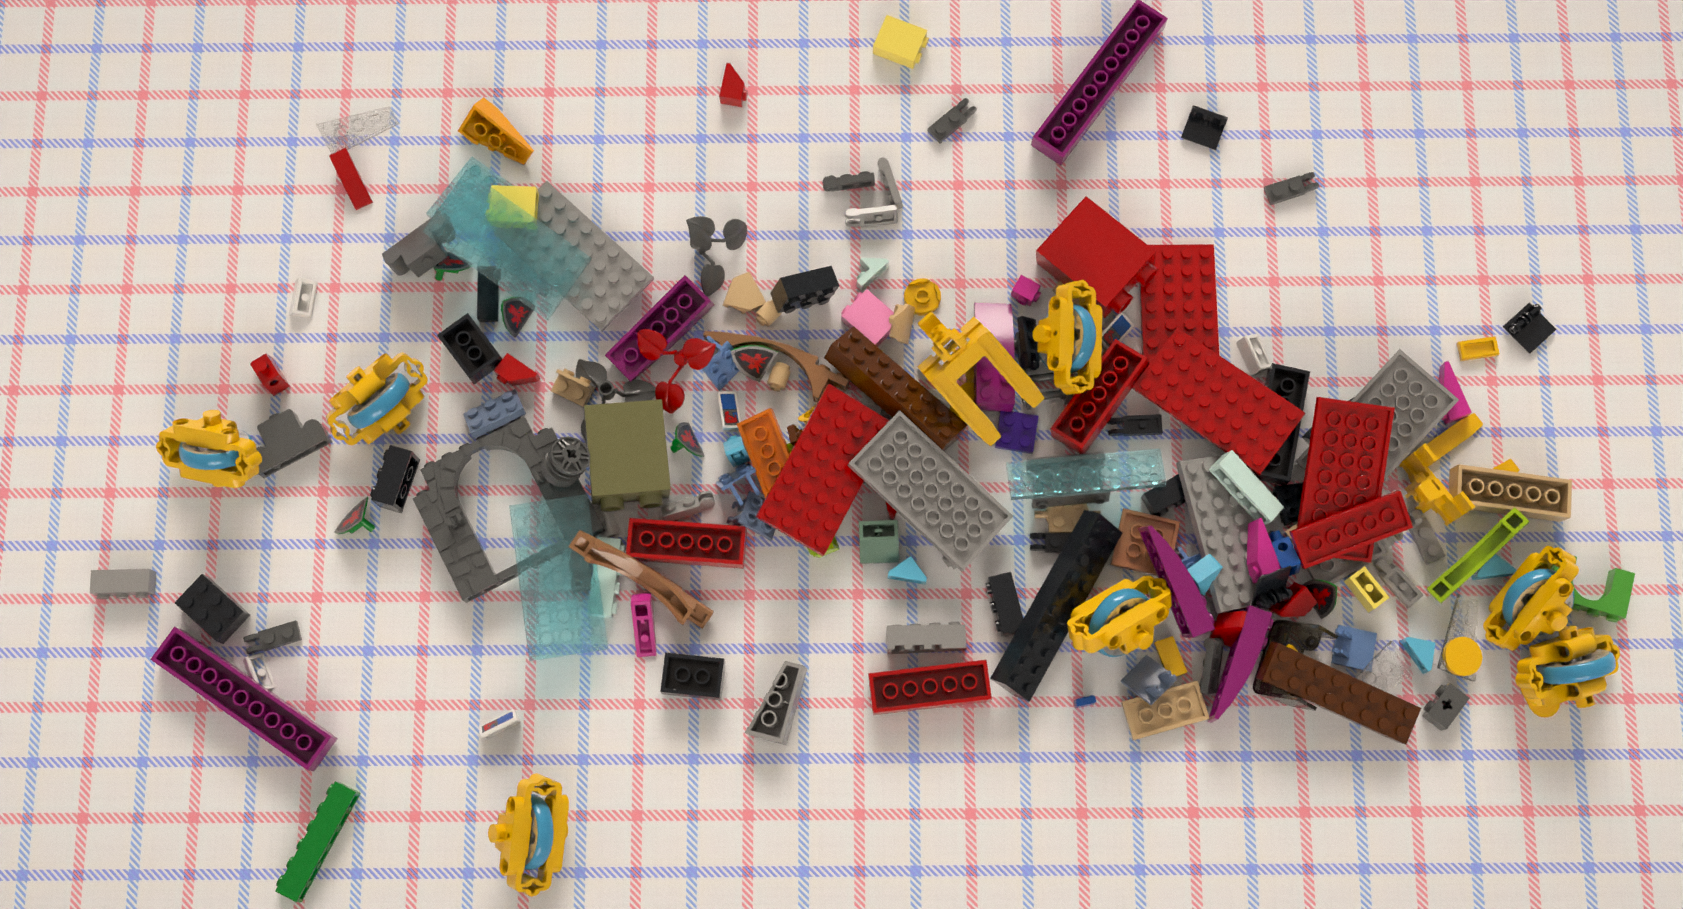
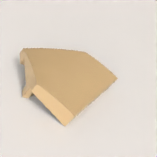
[722,272,766,314]
[889,304,915,344]

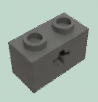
[1422,683,1470,731]

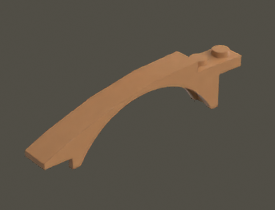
[703,331,849,403]
[569,530,714,629]

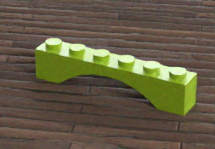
[1426,507,1529,604]

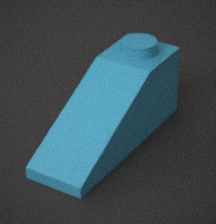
[723,435,751,468]

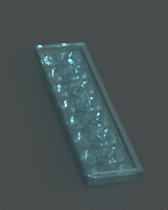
[1006,449,1167,500]

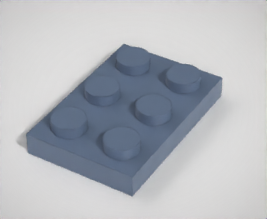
[463,389,526,439]

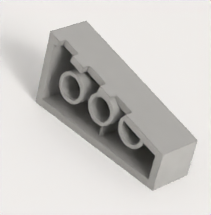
[886,622,967,654]
[744,661,807,745]

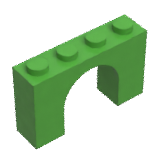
[1551,556,1635,622]

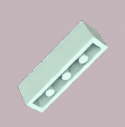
[1209,450,1284,525]
[587,537,626,619]

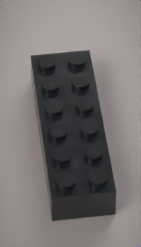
[1252,363,1310,485]

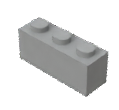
[90,569,156,599]

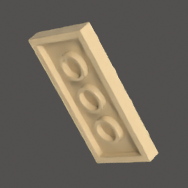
[1121,680,1210,740]

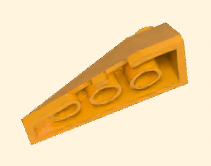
[458,97,534,165]

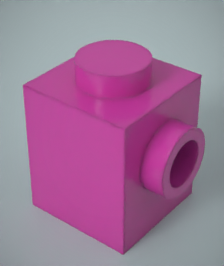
[1011,275,1041,306]

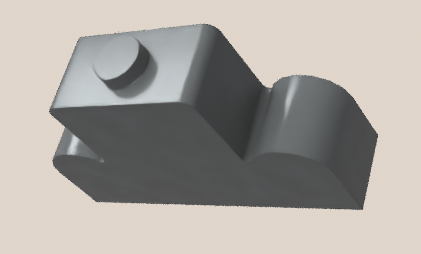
[382,210,457,277]
[256,409,332,478]

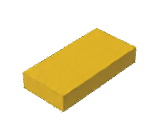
[1456,336,1500,361]
[1154,636,1187,676]

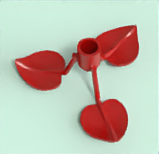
[637,329,716,414]

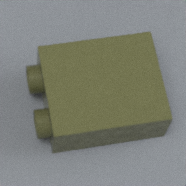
[584,399,671,512]

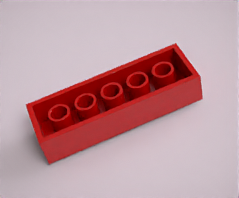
[1050,339,1148,454]
[626,518,747,569]
[868,660,992,715]

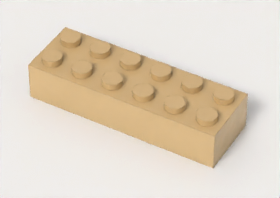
[1449,464,1572,522]

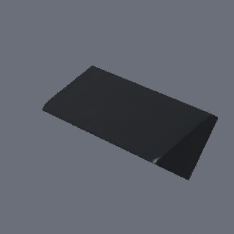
[477,265,499,322]

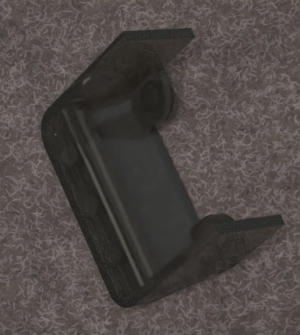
[1253,620,1338,711]

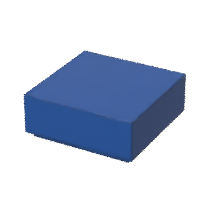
[1073,695,1096,709]

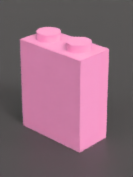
[841,289,894,347]

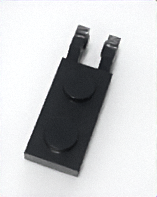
[1017,316,1040,370]
[1108,414,1163,436]
[1030,532,1071,553]

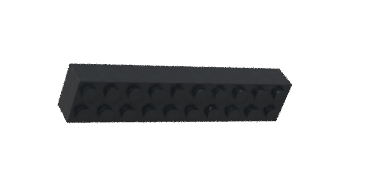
[990,510,1123,702]

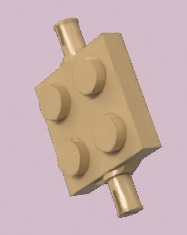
[1034,504,1101,533]

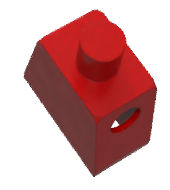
[250,353,290,396]

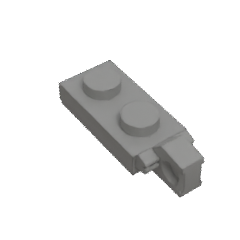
[1408,509,1445,564]
[1374,558,1423,609]

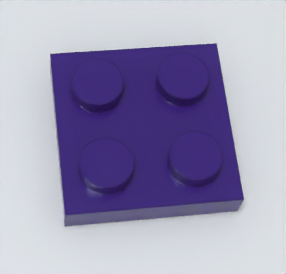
[995,411,1039,454]

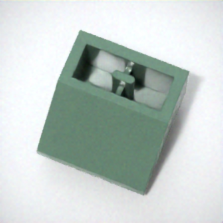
[859,520,899,564]

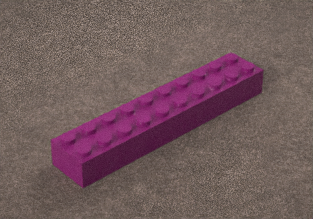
[1031,0,1168,166]
[150,627,338,771]

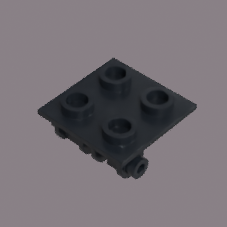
[1181,105,1228,150]
[1503,302,1557,354]
[1272,482,1304,526]
[1251,566,1293,609]

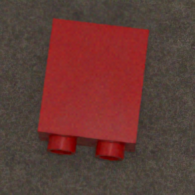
[1036,196,1158,318]

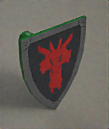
[433,251,473,281]
[501,297,536,338]
[730,345,778,382]
[670,422,705,457]
[334,497,375,534]
[1302,579,1337,619]

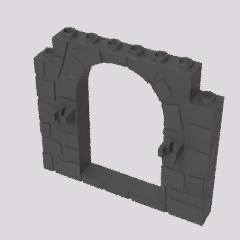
[412,417,605,603]

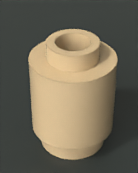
[756,299,782,327]
[767,362,791,392]

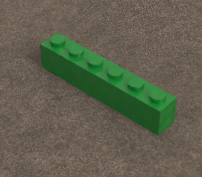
[275,781,361,902]

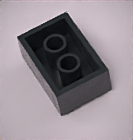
[770,265,839,314]
[437,313,502,384]
[370,445,420,514]
[175,574,250,644]
[660,652,726,700]

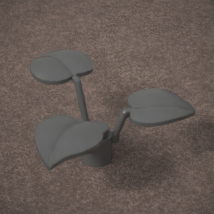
[686,216,747,296]
[575,359,656,445]

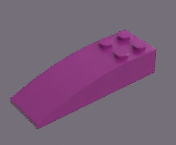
[605,275,715,382]
[974,302,1015,412]
[1138,526,1215,638]
[1207,605,1273,723]

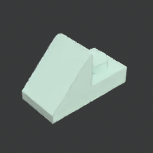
[857,258,889,292]

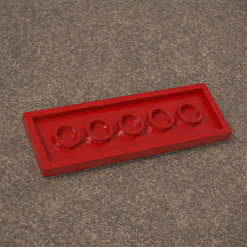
[1289,490,1413,569]

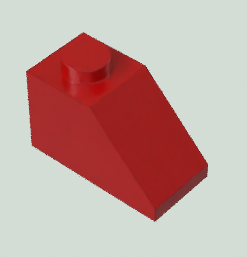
[719,63,748,107]
[494,353,541,386]
[1268,582,1317,617]
[1209,611,1247,647]

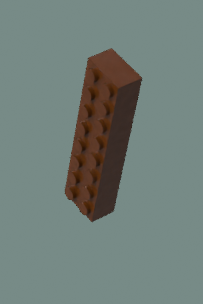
[824,326,967,451]
[1256,642,1421,745]

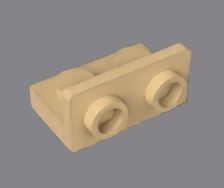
[551,368,595,407]

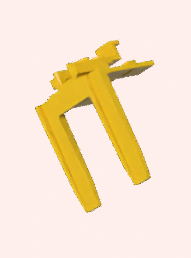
[917,312,1044,446]
[1399,413,1520,526]

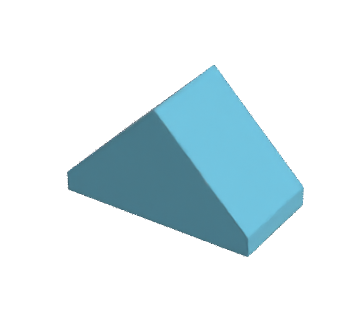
[1187,554,1223,595]
[1472,554,1516,580]
[887,556,927,585]
[1399,637,1436,674]

